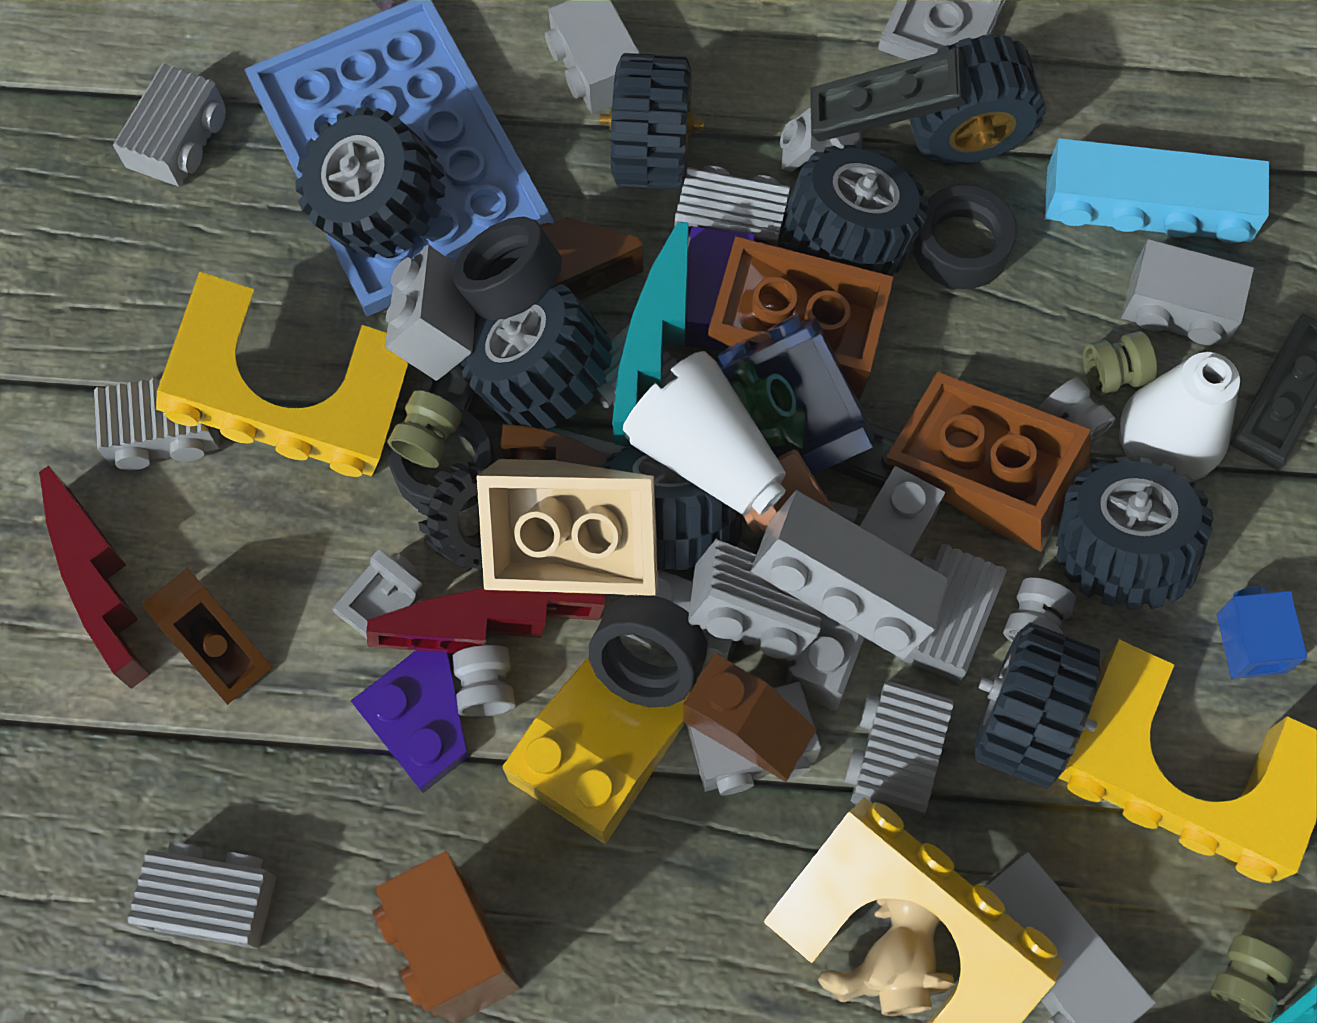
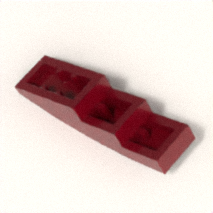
[39,465,150,689]
[366,588,605,653]

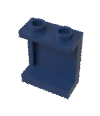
[718,315,875,475]

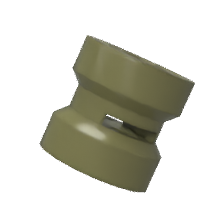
[1083,331,1157,396]
[387,390,463,468]
[1210,935,1295,1022]

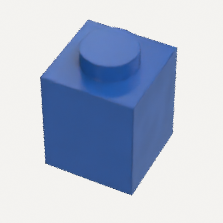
[1216,586,1307,679]

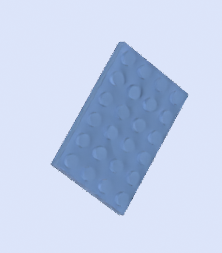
[244,0,554,317]

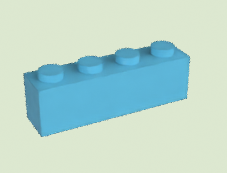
[1044,138,1269,244]

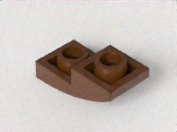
[501,424,608,468]

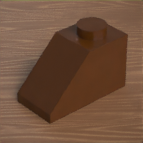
[540,217,643,300]
[142,567,273,705]
[683,653,817,782]

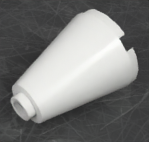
[623,351,786,515]
[1119,352,1240,480]

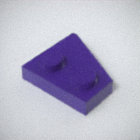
[351,651,469,793]

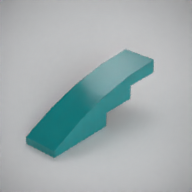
[612,222,688,445]

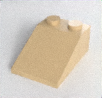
[477,459,658,596]

